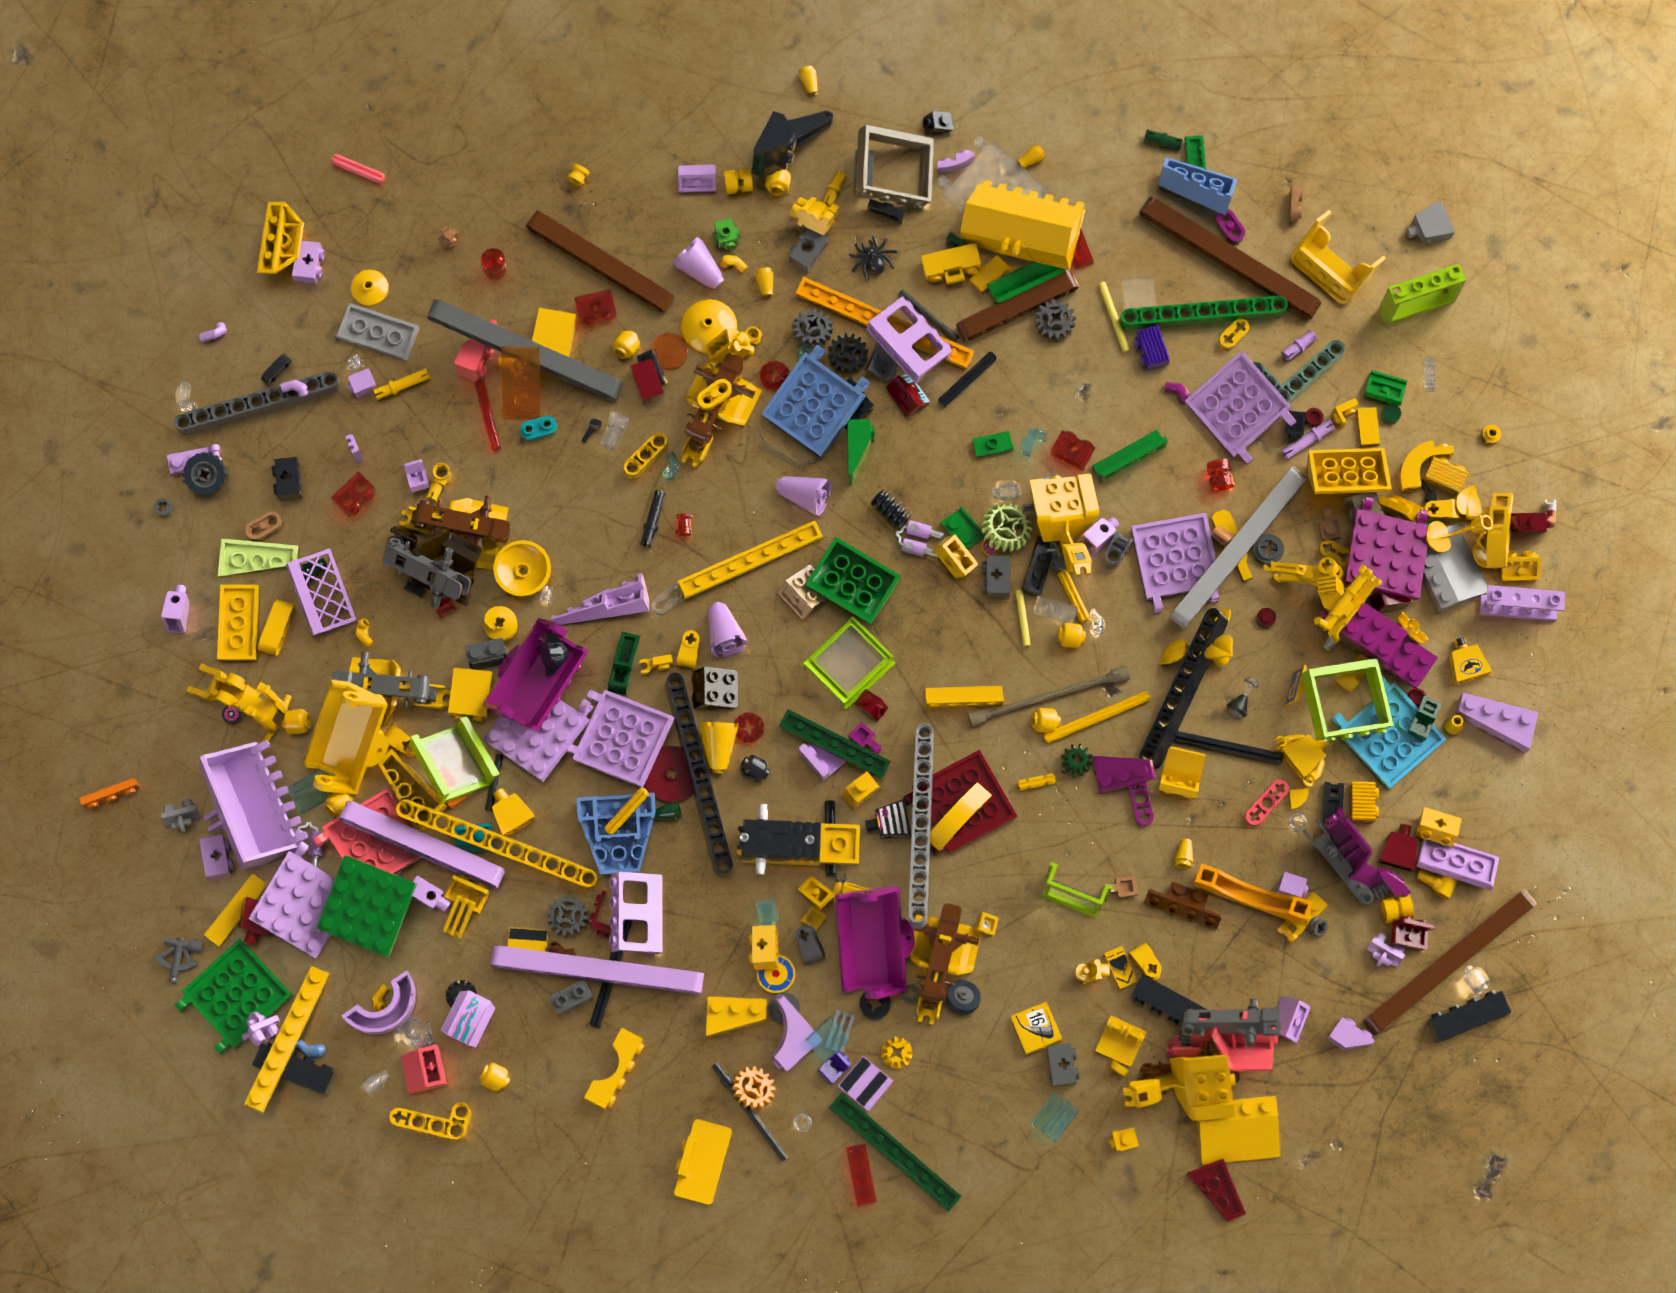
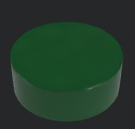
[1382,404,1401,424]

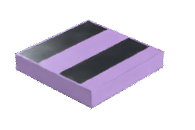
[838,1056,893,1112]

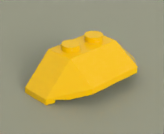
[257,202,304,274]

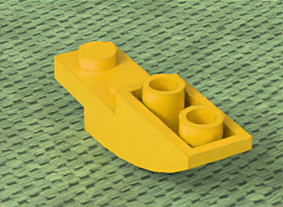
[1487,493,1513,568]

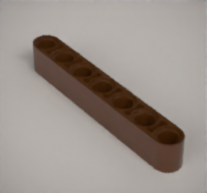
[956,270,1080,342]

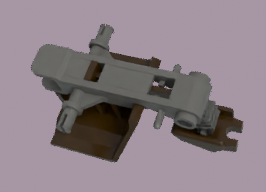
[383,526,483,609]

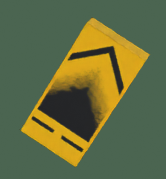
[1104,946,1138,990]

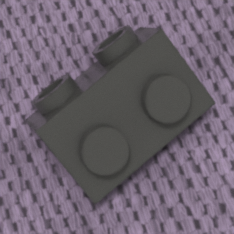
[865,342,898,381]

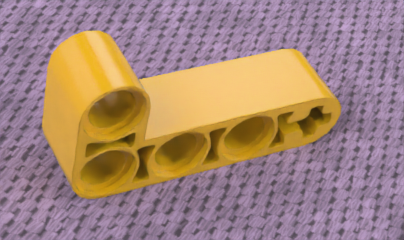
[389,1102,471,1141]

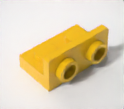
[1378,495,1424,523]
[1501,551,1541,581]

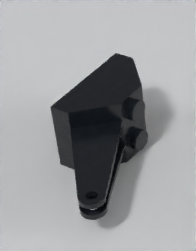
[751,111,833,177]

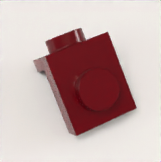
[854,689,888,722]

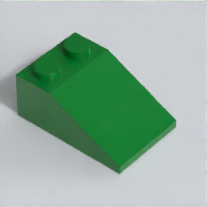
[847,419,875,485]

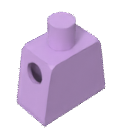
[1079,517,1119,560]
[161,585,190,634]
[412,876,451,912]

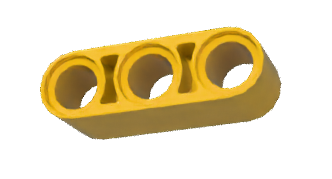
[624,432,668,480]
[258,599,295,656]

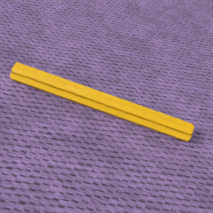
[1043,691,1151,744]

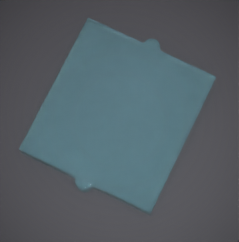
[805,1016,850,1062]

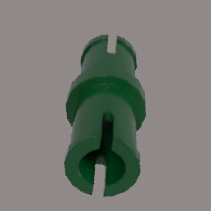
[1144,129,1183,150]

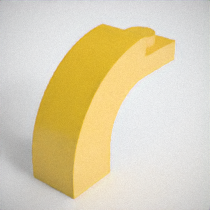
[1398,440,1454,493]

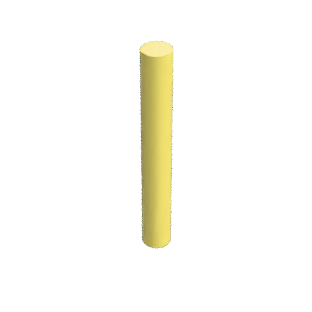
[1015,590,1031,647]

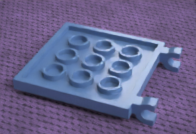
[761,345,870,457]

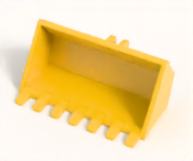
[960,180,1085,270]

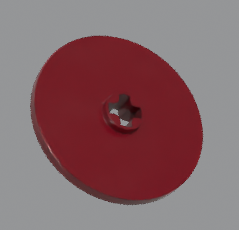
[644,746,701,803]

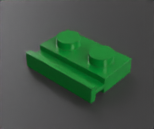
[1364,370,1407,406]
[940,507,985,550]

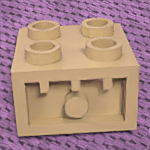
[777,565,827,620]

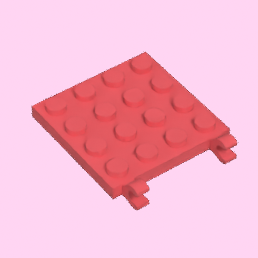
[313,787,422,874]

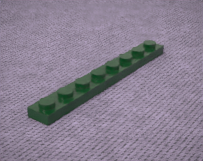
[829,1092,962,1212]

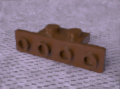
[1144,882,1222,929]

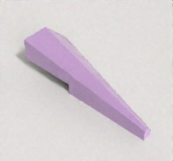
[551,573,649,625]

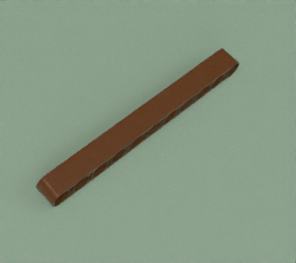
[1139,197,1322,319]
[1363,889,1537,1035]

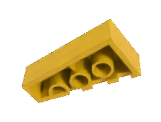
[378,749,449,832]

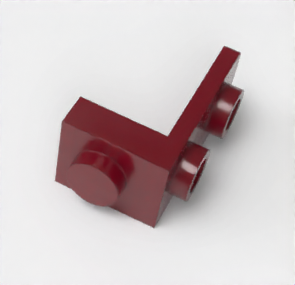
[588,890,611,938]

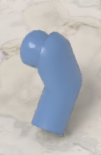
[295,1040,325,1059]

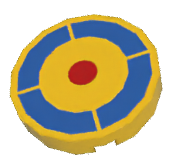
[757,955,795,994]

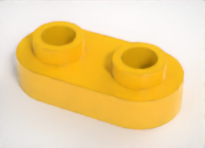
[697,379,732,410]

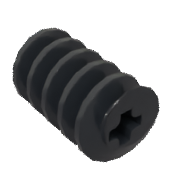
[870,489,912,530]

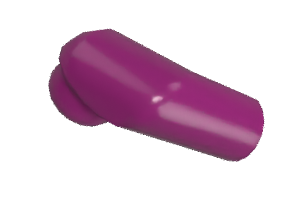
[1165,382,1190,402]

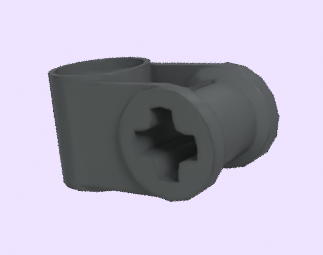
[1103,531,1134,569]
[795,925,825,964]

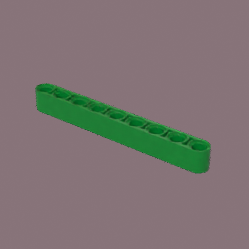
[1120,296,1287,330]

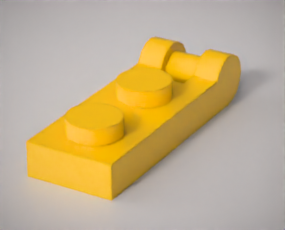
[1277,892,1328,944]

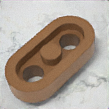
[1289,186,1303,222]
[245,511,282,541]

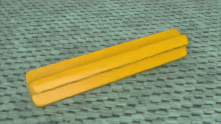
[1058,570,1089,623]
[604,788,649,835]

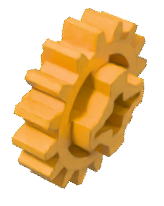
[732,1066,775,1110]

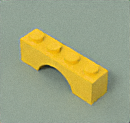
[584,1028,645,1111]

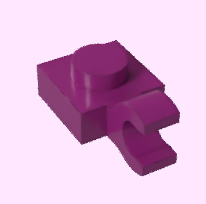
[848,722,882,754]

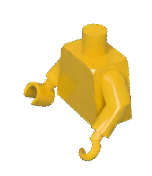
[704,328,754,370]
[1272,734,1329,787]

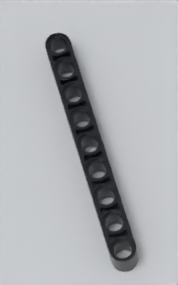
[1139,608,1228,769]

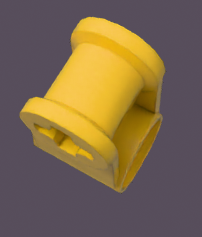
[1424,499,1460,522]
[676,630,700,669]
[384,724,415,757]
[1129,942,1161,981]

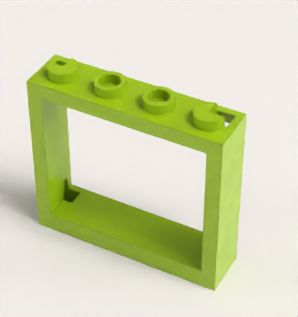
[1378,263,1466,325]
[1301,659,1394,743]

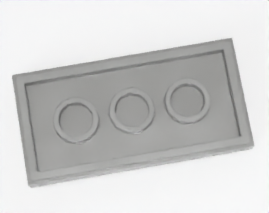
[335,303,420,362]

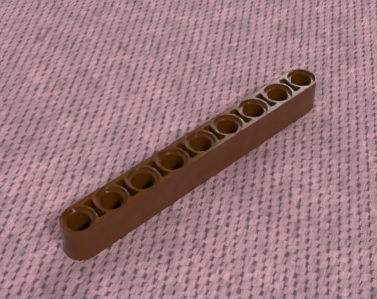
[526,210,674,313]

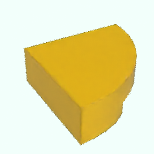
[1288,788,1309,810]

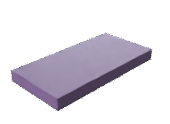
[1416,839,1499,890]

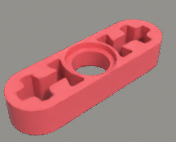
[1245,780,1289,827]

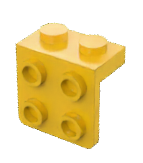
[1159,747,1206,799]

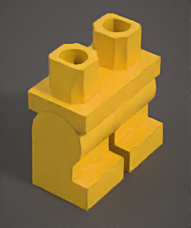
[790,197,840,235]

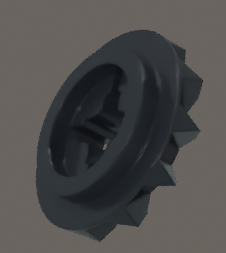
[446,980,477,1008]
[860,992,891,1019]

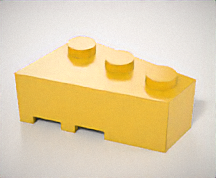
[706,997,767,1039]

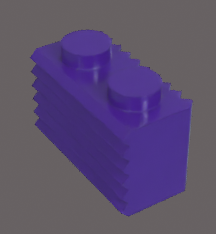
[1134,325,1170,371]

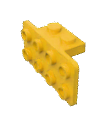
[674,1119,732,1205]

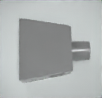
[1406,201,1455,244]

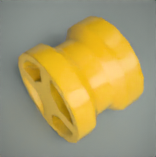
[566,164,590,186]

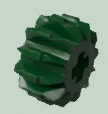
[1061,744,1093,777]

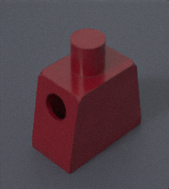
[1369,591,1415,614]
[1377,824,1418,873]
[239,896,269,945]

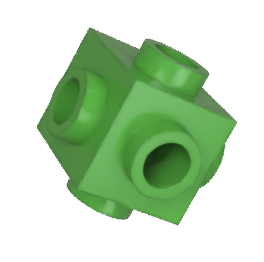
[712,218,740,250]

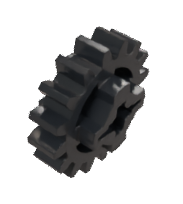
[828,333,868,374]

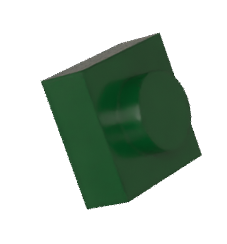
[946,232,966,249]

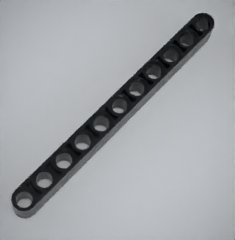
[665,672,733,877]

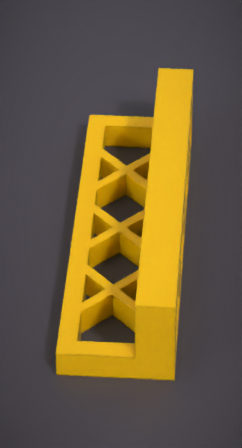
[925,686,1004,708]

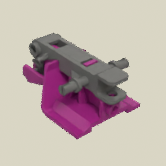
[1303,806,1411,905]

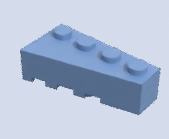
[1157,157,1237,216]

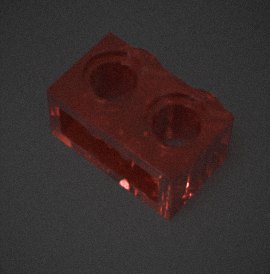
[331,471,376,517]

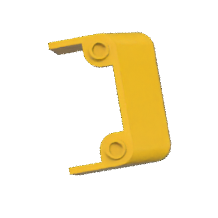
[1291,211,1386,304]

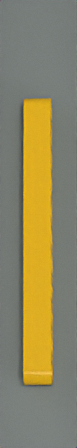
[396,799,597,887]

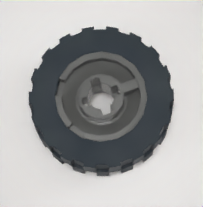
[183,452,227,495]

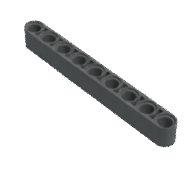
[174,372,340,435]

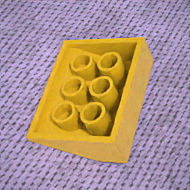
[1307,448,1392,494]
[1197,1096,1281,1165]

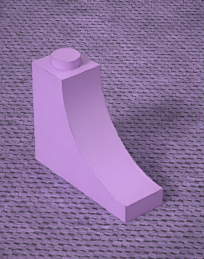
[771,994,822,1071]

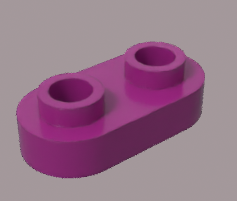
[1216,209,1245,243]

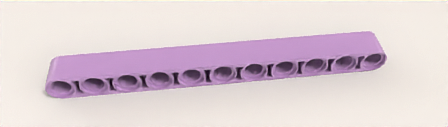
[490,946,704,994]

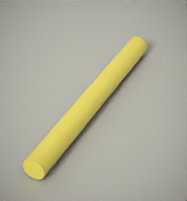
[1098,282,1130,353]

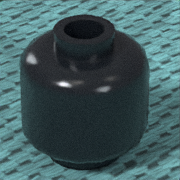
[739,754,770,783]

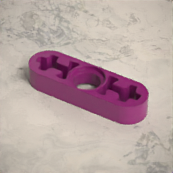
[1128,782,1154,827]

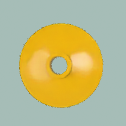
[351,270,388,306]

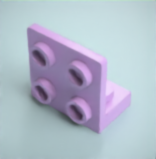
[798,728,846,781]

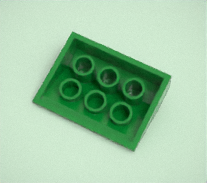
[805,537,901,624]

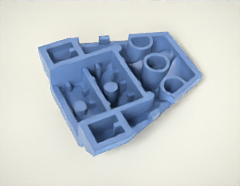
[576,793,656,874]

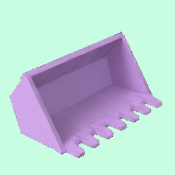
[199,741,308,870]

